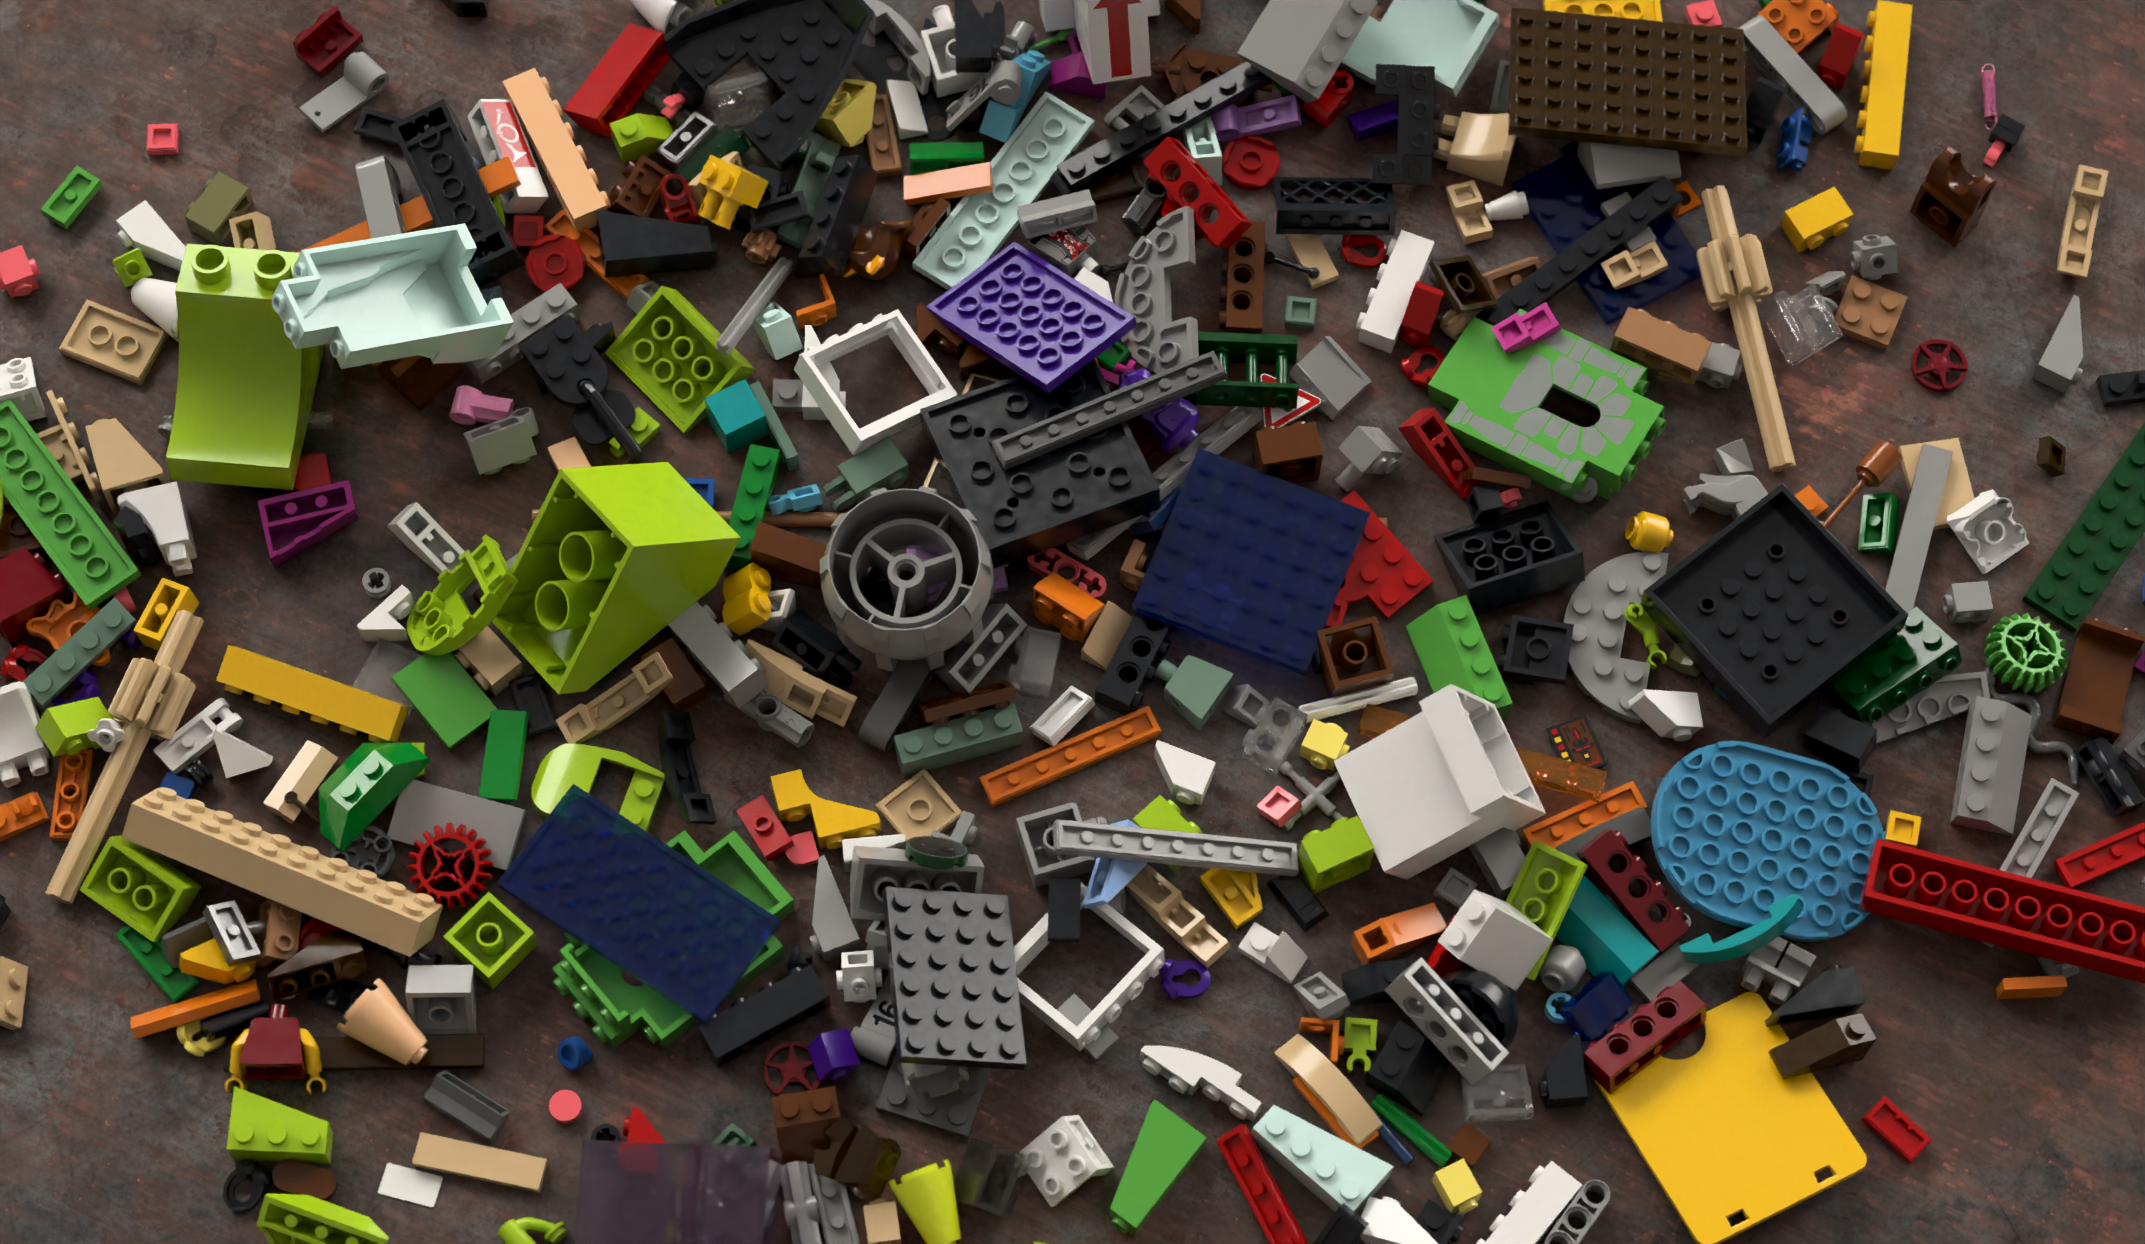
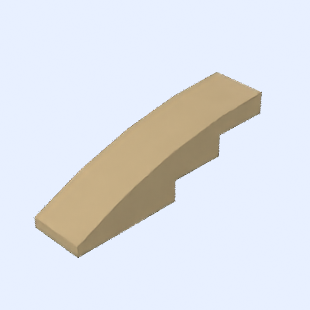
[1124,864,1230,968]

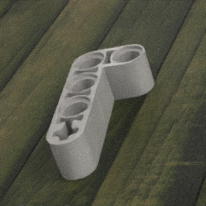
[356,155,406,239]

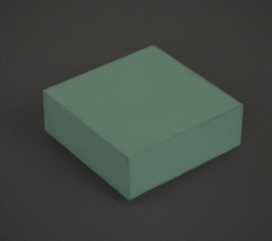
[1284,296,1317,330]

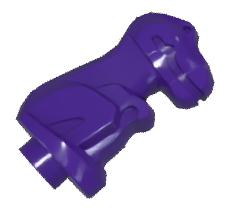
[1117,368,1201,453]

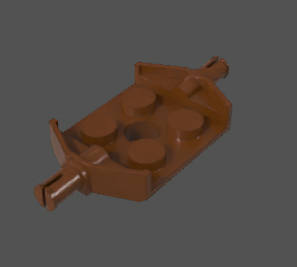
[1150,42,1274,108]

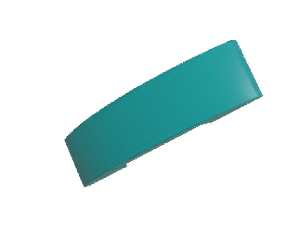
[1679,893,1802,963]

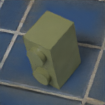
[185,171,253,246]

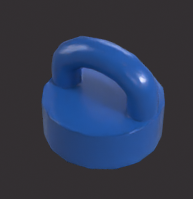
[558,1036,593,1070]

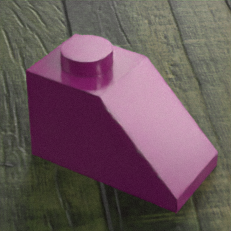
[1048,51,1108,98]

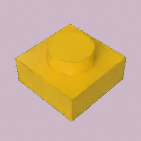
[1885,810,1922,848]

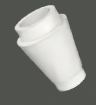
[1484,190,1530,221]

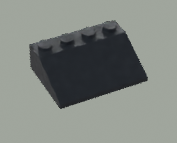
[1434,501,1585,616]

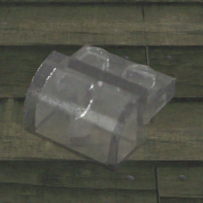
[1461,1064,1534,1123]

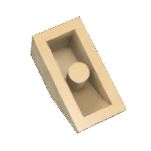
[229,211,276,250]

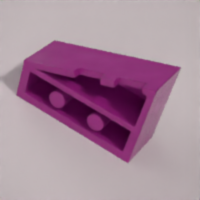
[257,480,358,568]

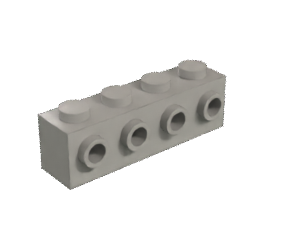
[464,283,581,385]
[667,601,768,709]

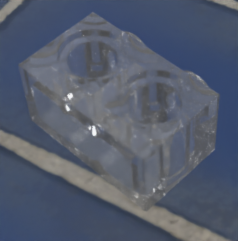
[1241,697,1308,776]

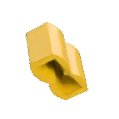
[722,562,771,636]

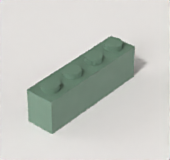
[894,703,1023,777]

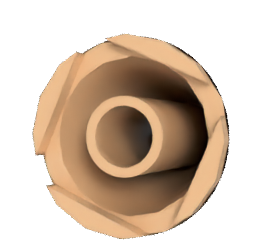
[337,978,428,1066]

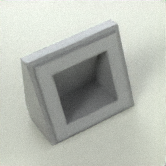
[1805,271,1846,298]
[626,280,660,314]
[1223,684,1270,728]

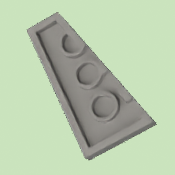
[1871,671,1990,744]

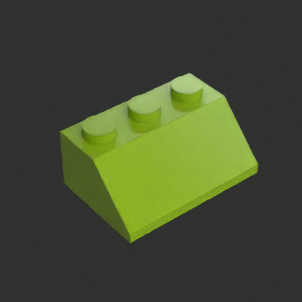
[79,835,201,942]

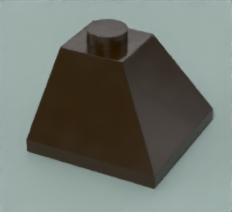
[1428,255,1498,314]

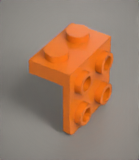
[1758,0,1840,54]

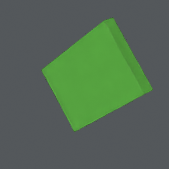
[391,652,498,751]

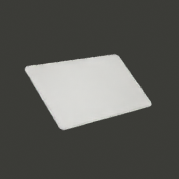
[378,1163,443,1207]

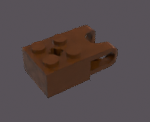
[1910,145,1997,248]

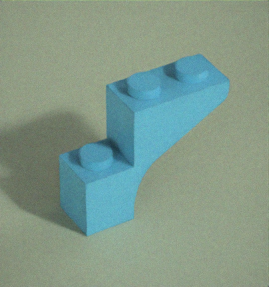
[979,50,1052,143]

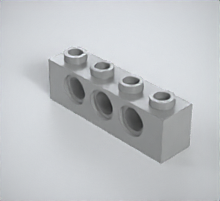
[1385,957,1509,1085]

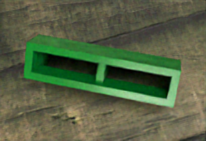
[910,142,984,175]

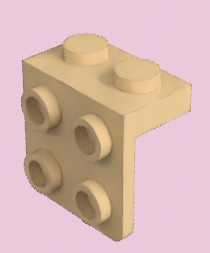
[0,956,29,1030]

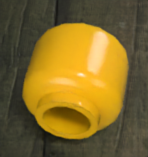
[1625,511,1673,554]

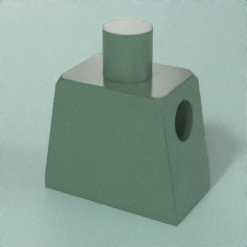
[1155,655,1234,730]

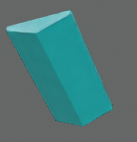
[1556,875,1660,996]

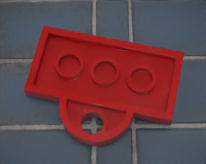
[1307,490,1434,621]

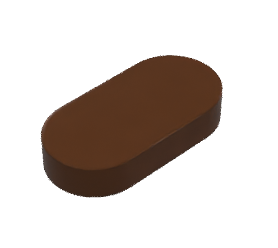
[272,1159,337,1201]

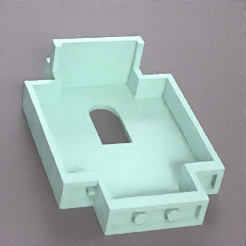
[1339,0,1501,98]

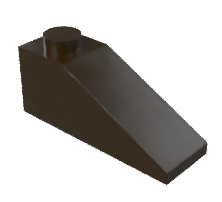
[1769,1013,1877,1079]

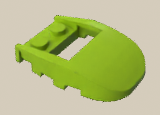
[407,534,519,655]
[531,743,666,847]

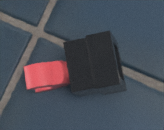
[660,72,706,119]
[1982,113,2025,168]
[1466,483,1522,523]

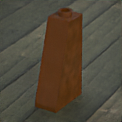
[750,522,870,592]

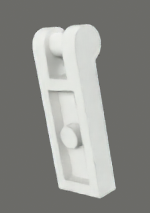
[153,698,243,775]

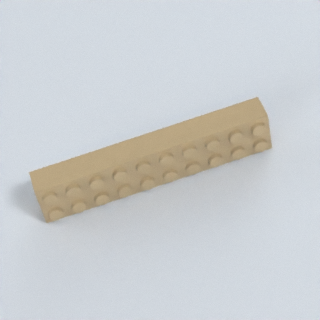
[121,787,443,957]

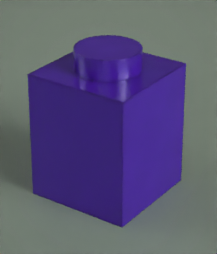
[807,1029,860,1083]

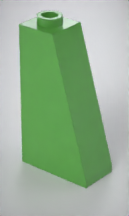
[1109,1100,1207,1236]

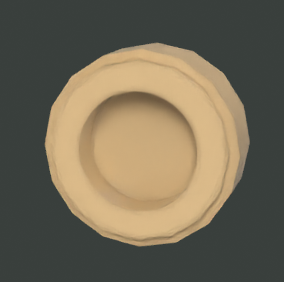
[1440,309,1471,341]

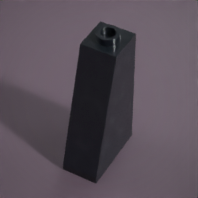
[596,211,717,278]

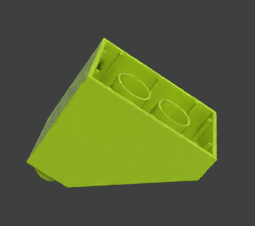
[492,462,741,695]

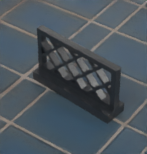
[1273,177,1397,236]

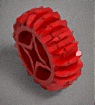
[407,823,494,909]

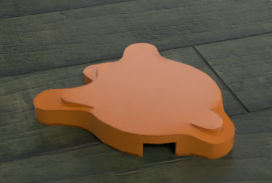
[26,591,111,667]

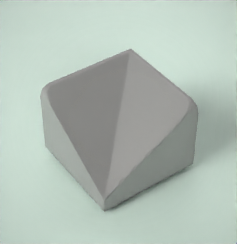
[1713,438,1754,476]

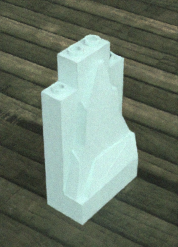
[271,223,514,369]

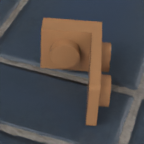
[1119,539,1179,600]

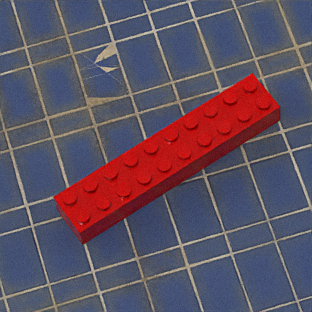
[1858,839,2145,984]

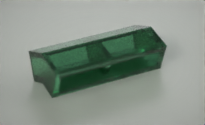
[675,124,751,184]

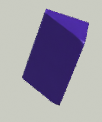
[1346,99,1397,142]

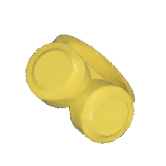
[176,1016,228,1057]

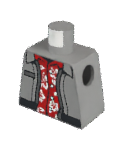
[1028,225,1101,277]

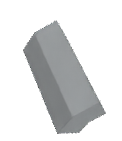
[1017,189,1098,239]

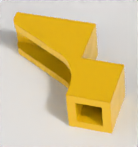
[770,769,881,849]

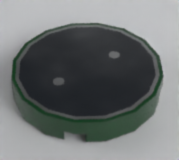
[904,836,969,870]

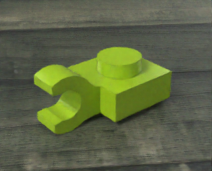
[609,407,661,458]

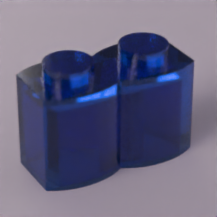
[1558,971,1633,1042]

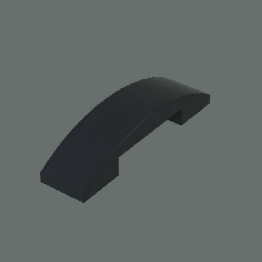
[658,710,717,825]

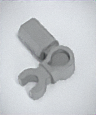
[996,21,1034,64]

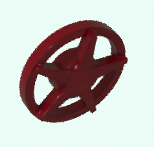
[1911,339,1968,392]
[763,1041,822,1096]

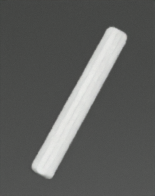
[1298,677,1418,723]

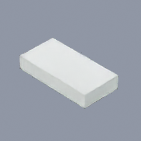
[1029,685,1096,747]

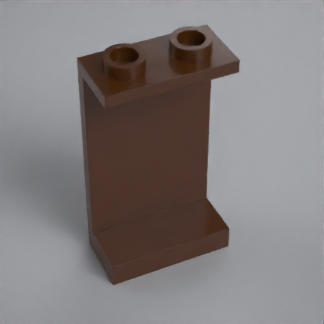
[2053,618,2145,745]

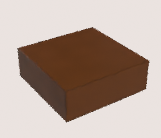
[1447,1122,1491,1168]

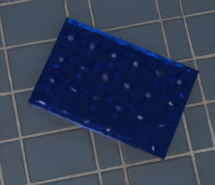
[1512,150,1701,325]

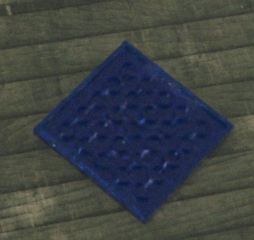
[1132,448,1370,676]

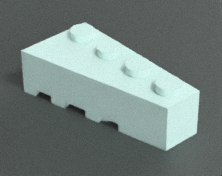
[1251,1105,1394,1213]

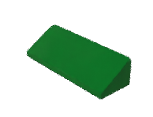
[479,710,529,803]

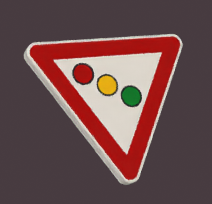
[1260,373,1321,428]

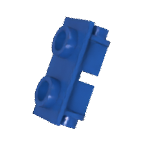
[1776,108,1813,172]

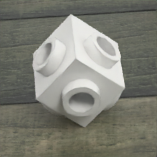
[836,950,882,1003]

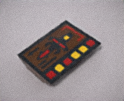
[1546,715,1608,778]

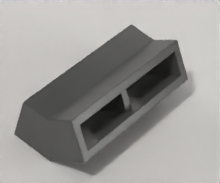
[423,1070,511,1145]

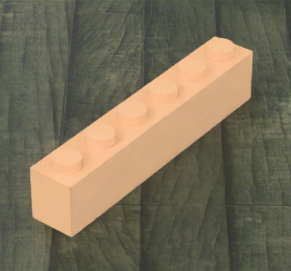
[502,68,611,232]

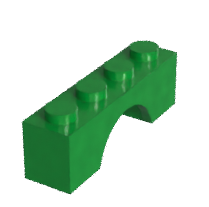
[725,444,781,571]

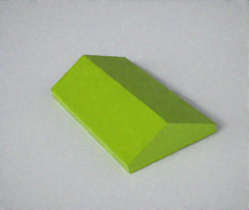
[1506,840,1588,981]

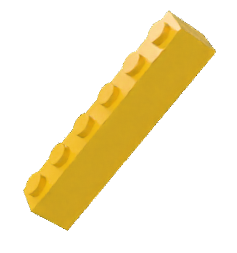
[1854,0,1912,170]
[216,645,409,743]

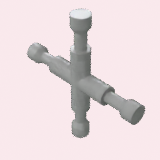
[1278,761,1349,832]

